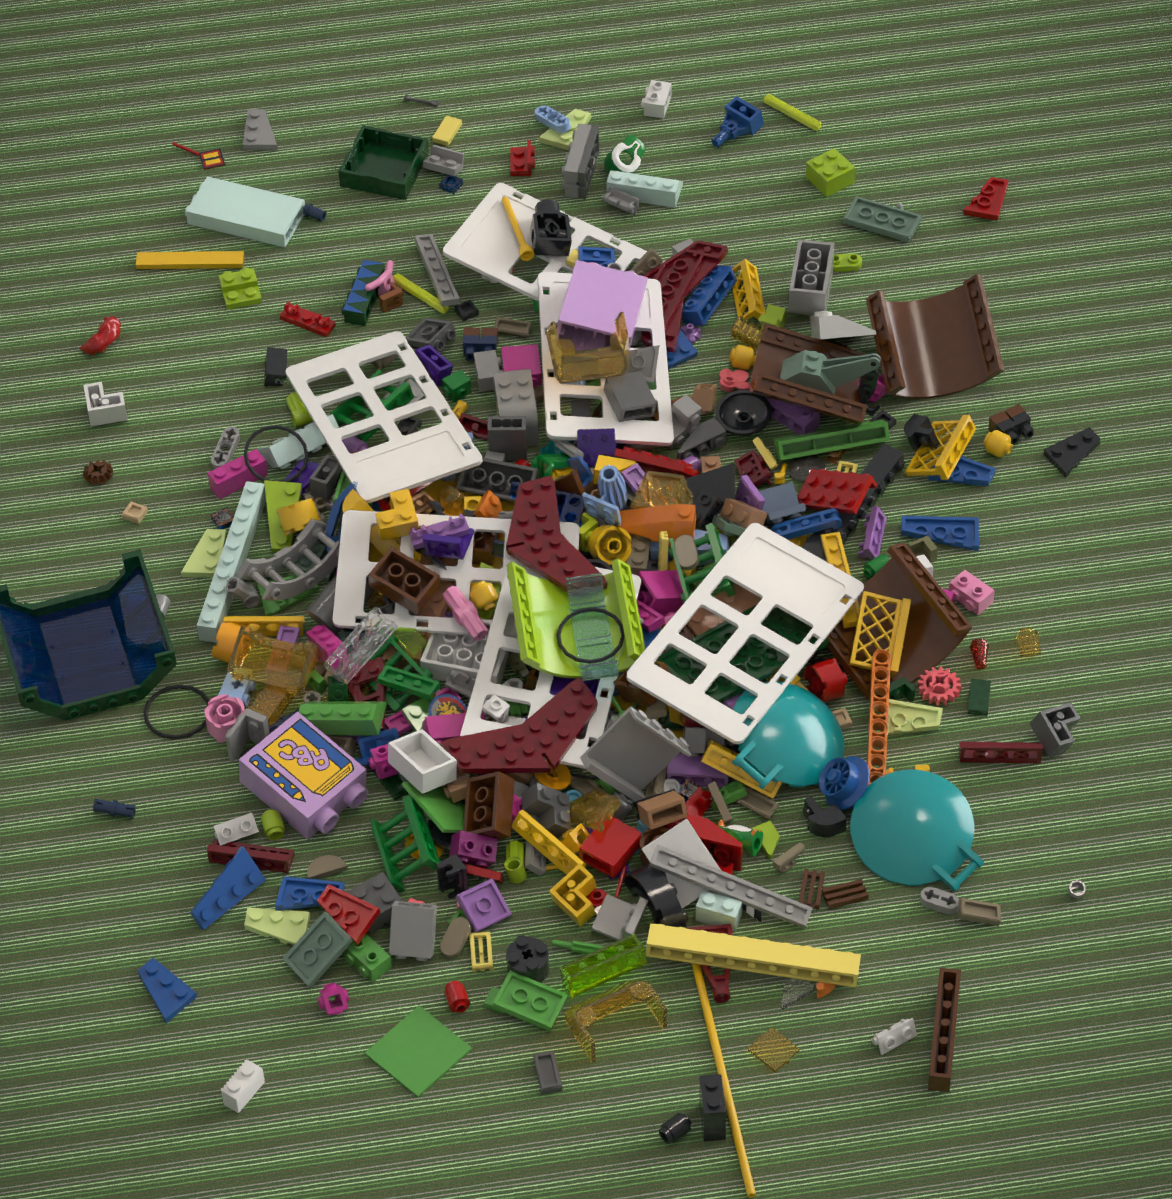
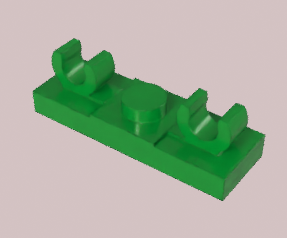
[377,665,440,702]

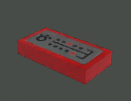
[464,864,504,884]

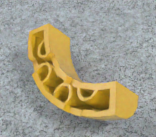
[342,489,420,563]

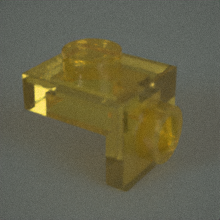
[1016,627,1041,656]

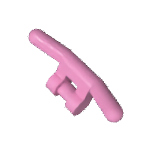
[365,260,395,295]

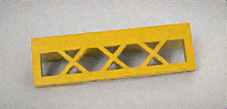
[732,259,766,324]
[223,616,305,636]
[701,739,782,799]
[511,810,587,875]

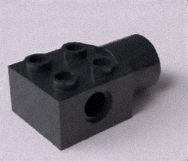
[530,199,572,256]

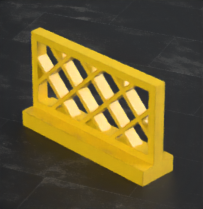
[905,415,976,480]
[849,591,911,679]

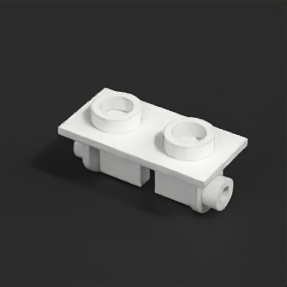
[213,813,259,845]
[872,1018,917,1055]

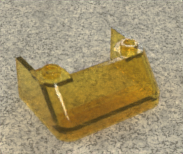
[545,312,629,383]
[565,980,667,1063]

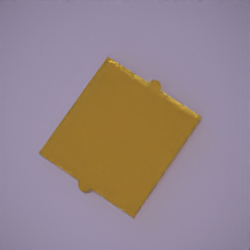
[748,1027,800,1073]

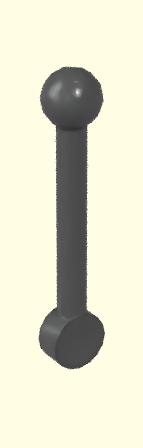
[404,95,438,107]

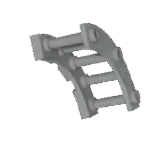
[236,519,340,601]

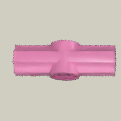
[443,586,488,641]

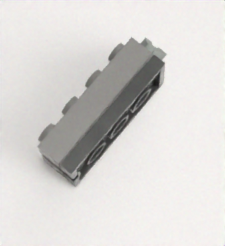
[561,123,600,199]

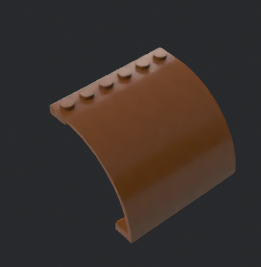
[865,274,1004,399]
[750,323,867,425]
[827,542,972,700]

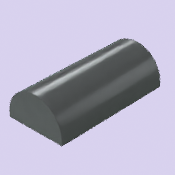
[456,457,539,503]
[305,575,375,636]

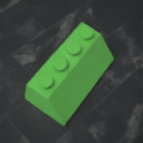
[299,701,387,735]

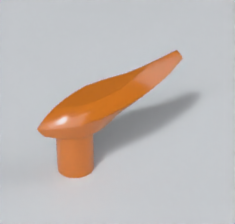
[816,982,836,999]

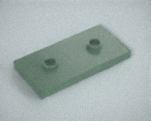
[843,196,922,243]

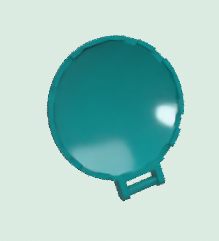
[732,681,844,790]
[850,769,984,892]

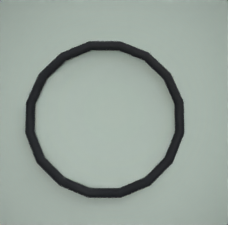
[243,425,309,482]
[556,607,625,664]
[143,684,210,739]

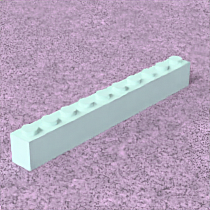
[197,481,266,643]

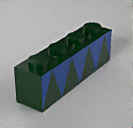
[342,260,385,326]

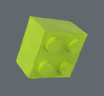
[806,148,855,197]

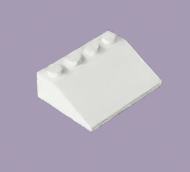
[810,311,876,339]
[420,628,509,684]

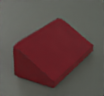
[459,413,488,441]

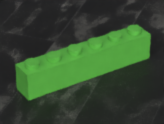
[773,420,890,460]

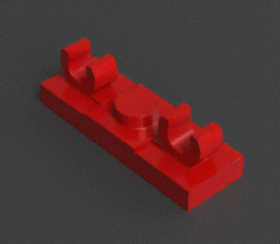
[280,301,336,337]
[664,787,713,829]

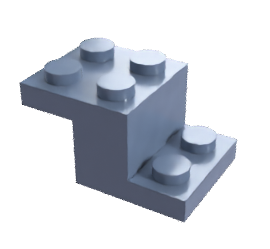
[759,482,806,525]

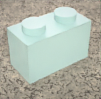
[696,890,742,932]

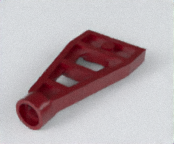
[344,657,387,731]
[689,924,733,1003]

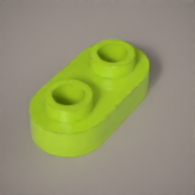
[833,253,862,272]

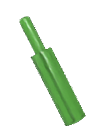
[552,940,616,960]

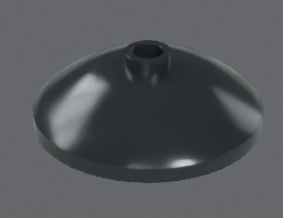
[715,390,772,436]

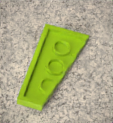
[264,480,302,552]

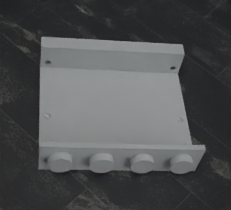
[580,706,691,802]

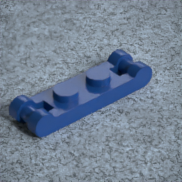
[771,508,842,540]

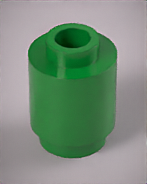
[863,554,890,579]

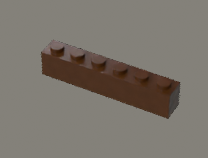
[928,968,961,1092]

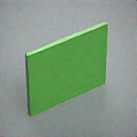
[402,782,465,833]

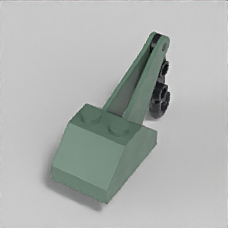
[780,350,881,413]

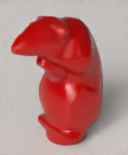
[80,316,121,356]

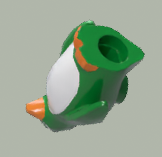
[717,819,763,857]

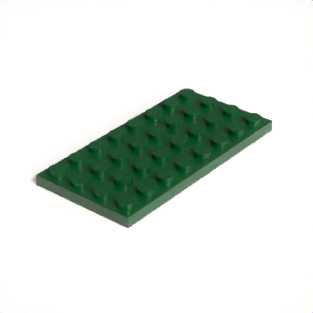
[656,605,829,703]

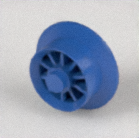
[819,756,870,810]

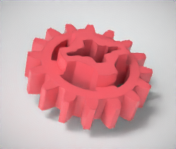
[918,666,961,706]

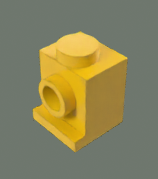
[560,823,589,853]

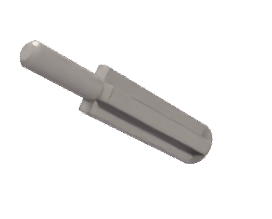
[547,436,584,459]

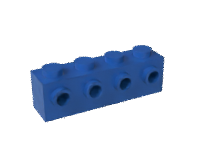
[682,265,737,326]

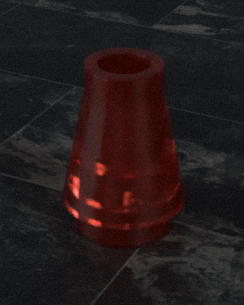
[969,638,989,669]

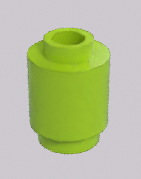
[261,809,285,841]

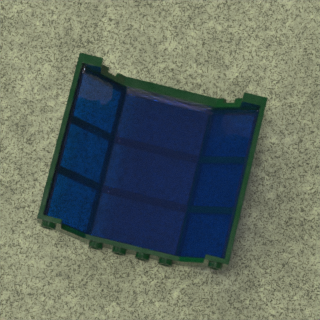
[0,549,177,720]

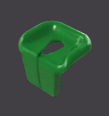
[531,454,571,479]

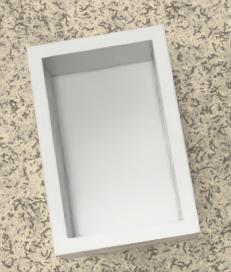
[388,729,457,794]

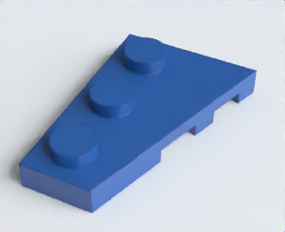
[928,456,996,486]
[275,876,345,911]
[138,958,197,1024]

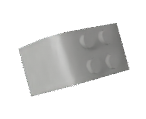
[789,239,834,316]
[493,369,539,447]

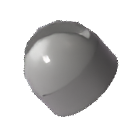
[1068,880,1086,898]

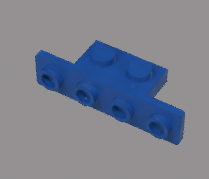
[355,727,399,766]

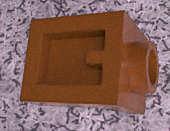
[379,282,404,313]

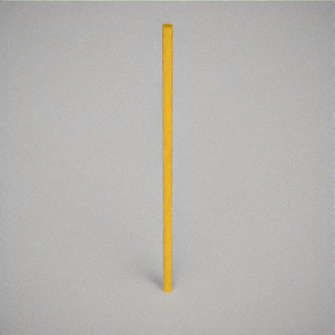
[691,963,756,1198]

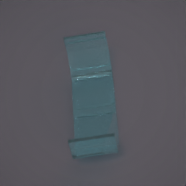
[566,573,619,681]

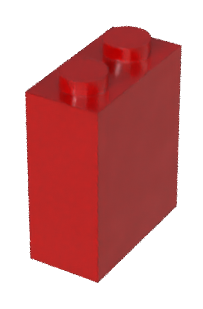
[579,814,642,878]

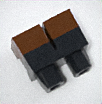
[988,404,1034,445]

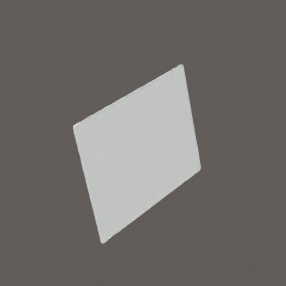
[642,819,721,908]

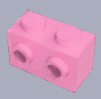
[949,570,995,615]

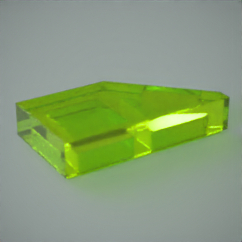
[389,627,428,656]

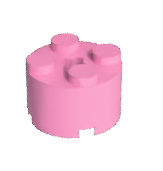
[204,694,245,743]

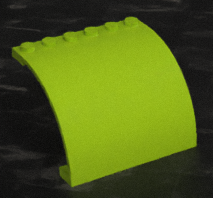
[506,558,645,679]

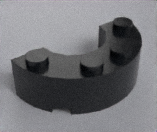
[623,863,688,929]

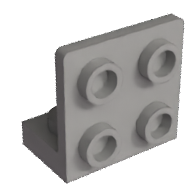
[225,708,270,762]
[591,895,648,946]

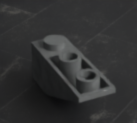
[677,417,726,460]

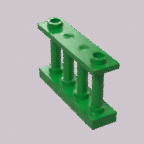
[329,370,415,442]
[668,523,736,603]
[350,629,434,713]
[370,795,440,892]

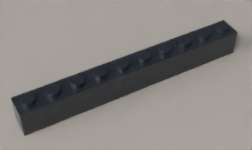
[802,444,905,561]

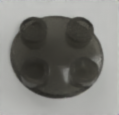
[788,455,826,482]

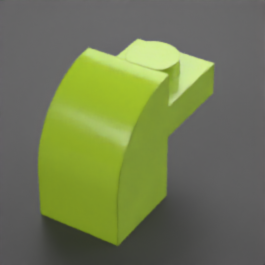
[759,304,789,332]

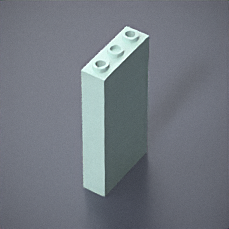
[185,177,305,247]

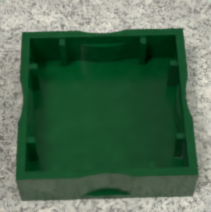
[338,125,429,200]

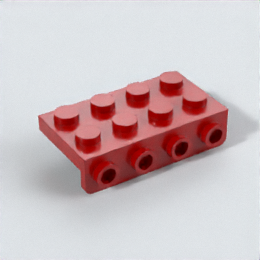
[614,447,699,484]
[797,469,878,514]

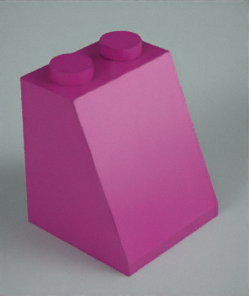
[637,570,692,616]

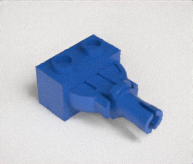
[711,96,764,148]

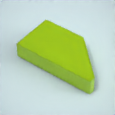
[752,821,780,860]

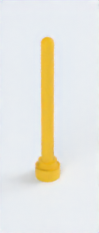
[501,196,534,261]

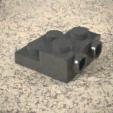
[405,318,456,352]

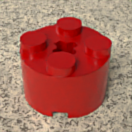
[804,658,848,702]

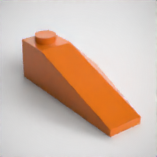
[618,504,696,547]

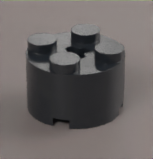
[506,935,549,983]

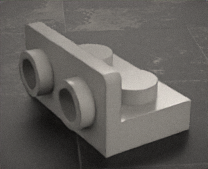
[423,145,464,176]

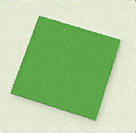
[365,1006,472,1097]

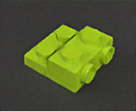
[219,267,262,310]

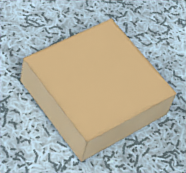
[122,502,148,524]
[832,708,852,729]

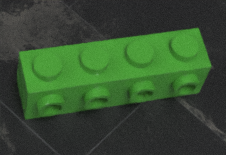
[342,934,392,983]

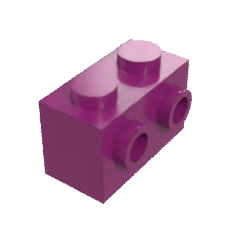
[450,830,498,869]

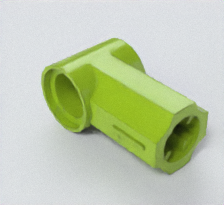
[286,392,314,427]
[504,840,527,884]

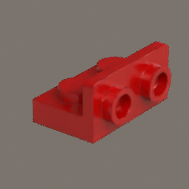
[510,140,535,176]

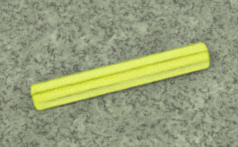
[764,94,821,131]
[393,273,449,314]

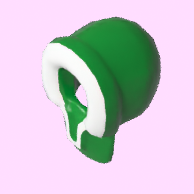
[604,135,646,175]

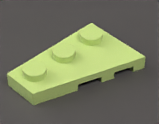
[539,109,591,150]
[181,529,226,578]
[876,699,943,735]
[244,908,310,945]

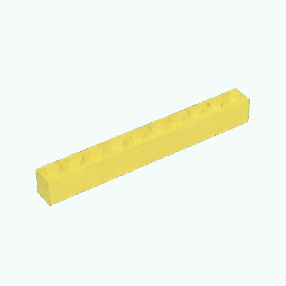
[646,923,861,987]

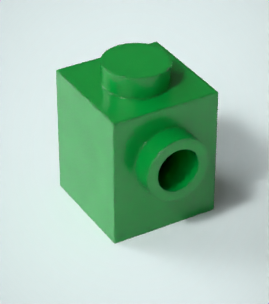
[442,370,472,402]

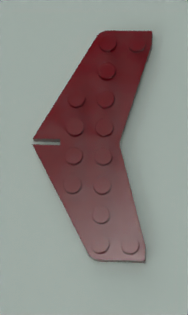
[641,241,728,353]
[506,476,607,596]
[441,678,598,773]

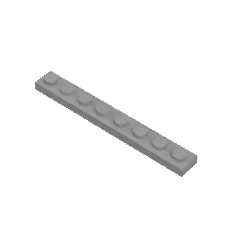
[649,845,812,928]

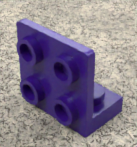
[577,428,618,467]
[422,528,474,560]

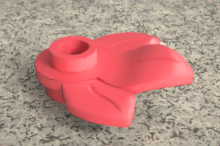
[719,368,750,392]

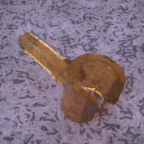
[827,448,850,464]

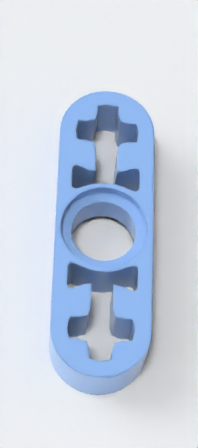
[535,106,571,133]

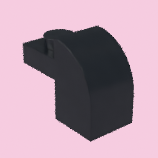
[904,414,940,450]
[803,796,847,837]

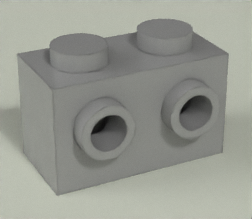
[474,350,503,392]

